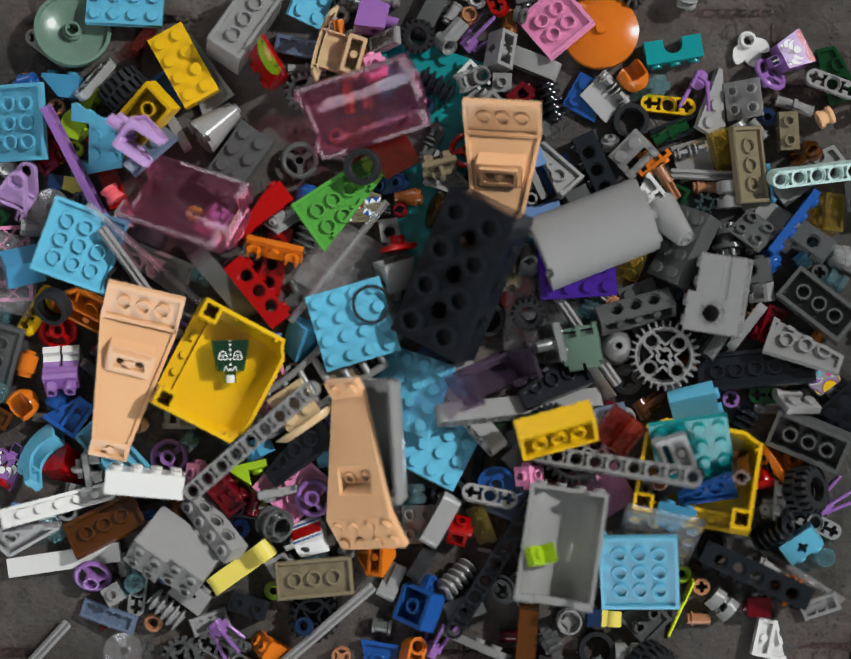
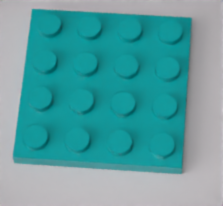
[648,412,737,483]

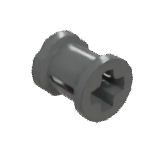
[371,616,393,636]

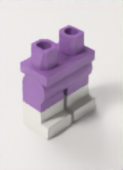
[42,345,83,397]

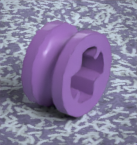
[721,391,740,408]

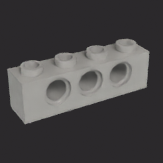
[179,491,248,564]

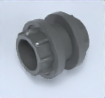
[711,222,745,257]
[255,505,294,543]

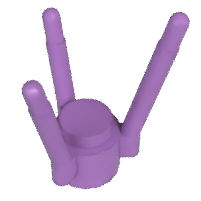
[459,12,496,54]
[678,70,711,112]
[820,475,851,516]
[208,617,246,659]
[424,624,458,659]

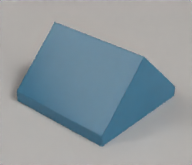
[0,243,46,290]
[284,314,319,362]

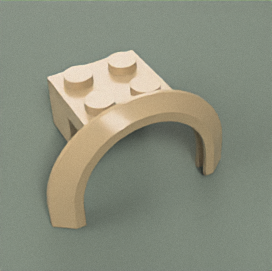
[310,5,368,82]
[267,377,332,443]

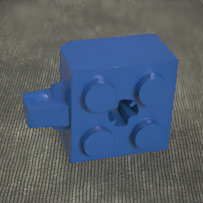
[392,573,446,633]

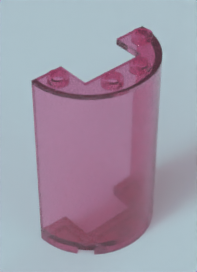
[293,53,431,160]
[114,155,253,254]

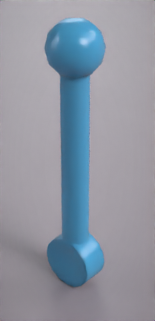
[766,163,777,203]

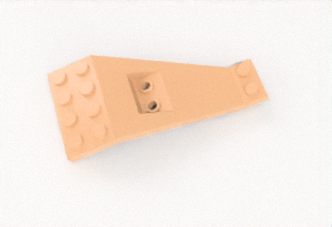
[462,97,542,273]
[88,279,186,463]
[324,376,409,550]

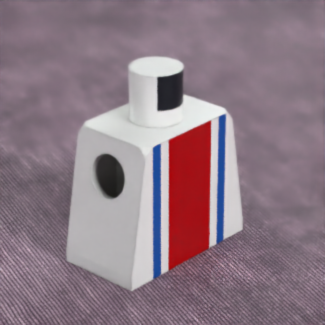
[283,516,330,557]

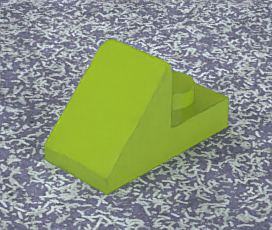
[230,459,268,489]
[524,541,558,567]

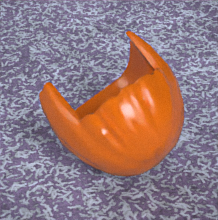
[616,59,649,93]
[5,389,39,422]

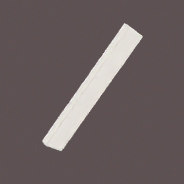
[0,482,116,530]
[6,542,122,578]

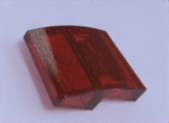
[367,126,421,179]
[597,403,648,457]

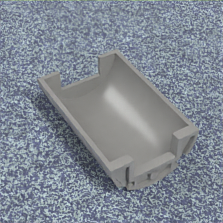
[528,178,663,291]
[361,378,408,505]
[514,479,609,613]

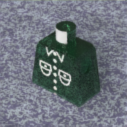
[211,340,249,383]

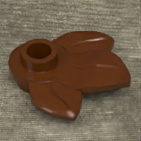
[789,140,823,166]

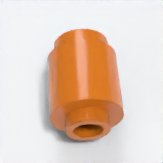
[16,349,39,379]

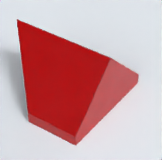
[42,442,84,485]

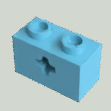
[778,521,824,566]

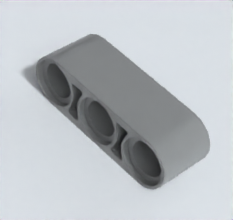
[513,45,562,82]
[417,491,462,549]

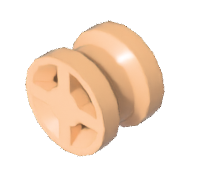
[814,106,836,129]

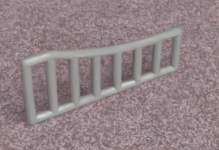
[255,345,389,439]

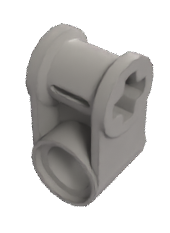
[452,65,491,94]

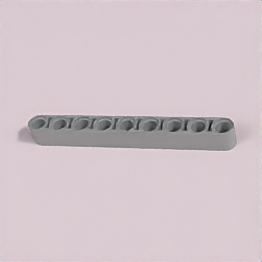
[183,381,321,500]
[434,388,604,428]
[531,449,702,489]

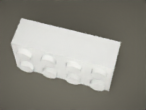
[104,462,186,501]

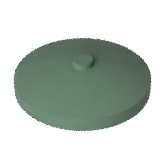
[33,0,111,68]

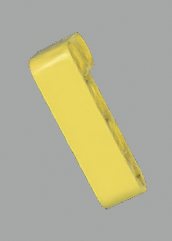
[206,538,278,596]

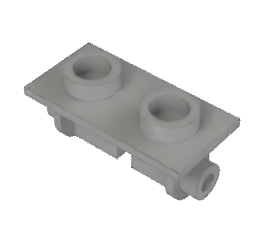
[264,202,300,235]

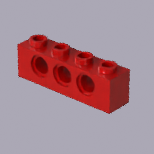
[254,228,295,305]
[223,254,291,330]

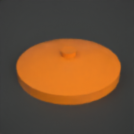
[566,0,639,70]

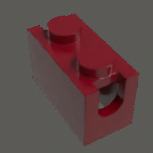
[505,81,535,101]

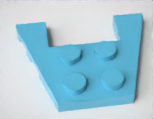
[71,102,125,177]

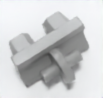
[71,448,104,488]

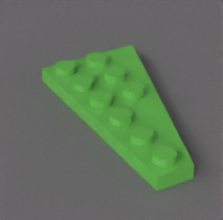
[291,143,397,253]

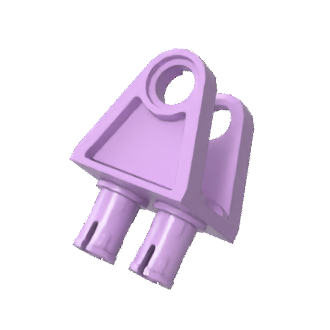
[106,112,168,168]
[0,161,40,222]

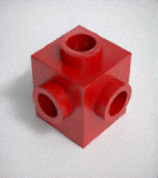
[446,514,474,547]

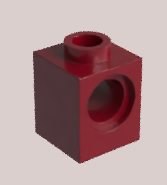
[742,596,771,617]

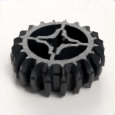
[288,597,338,643]

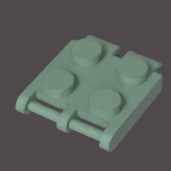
[563,321,604,372]

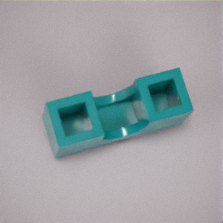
[642,33,704,70]

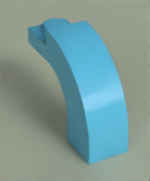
[17,423,65,492]

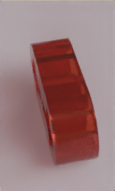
[128,27,158,57]

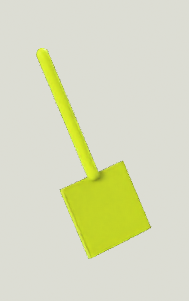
[667,575,695,637]

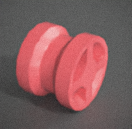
[100,182,125,206]

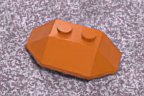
[49,286,104,334]
[355,511,398,577]

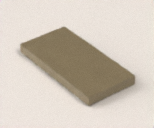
[728,125,770,204]
[274,555,355,601]

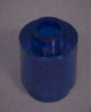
[232,518,251,538]

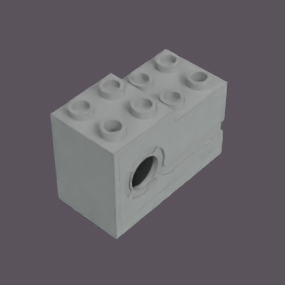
[206,0,282,75]
[680,252,754,337]
[123,505,220,600]

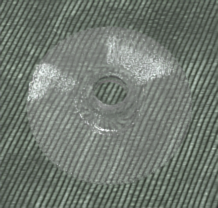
[31,189,67,226]
[104,632,143,659]

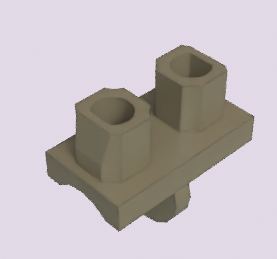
[422,150,457,182]

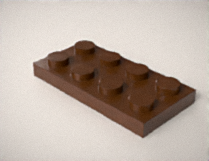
[62,495,147,560]

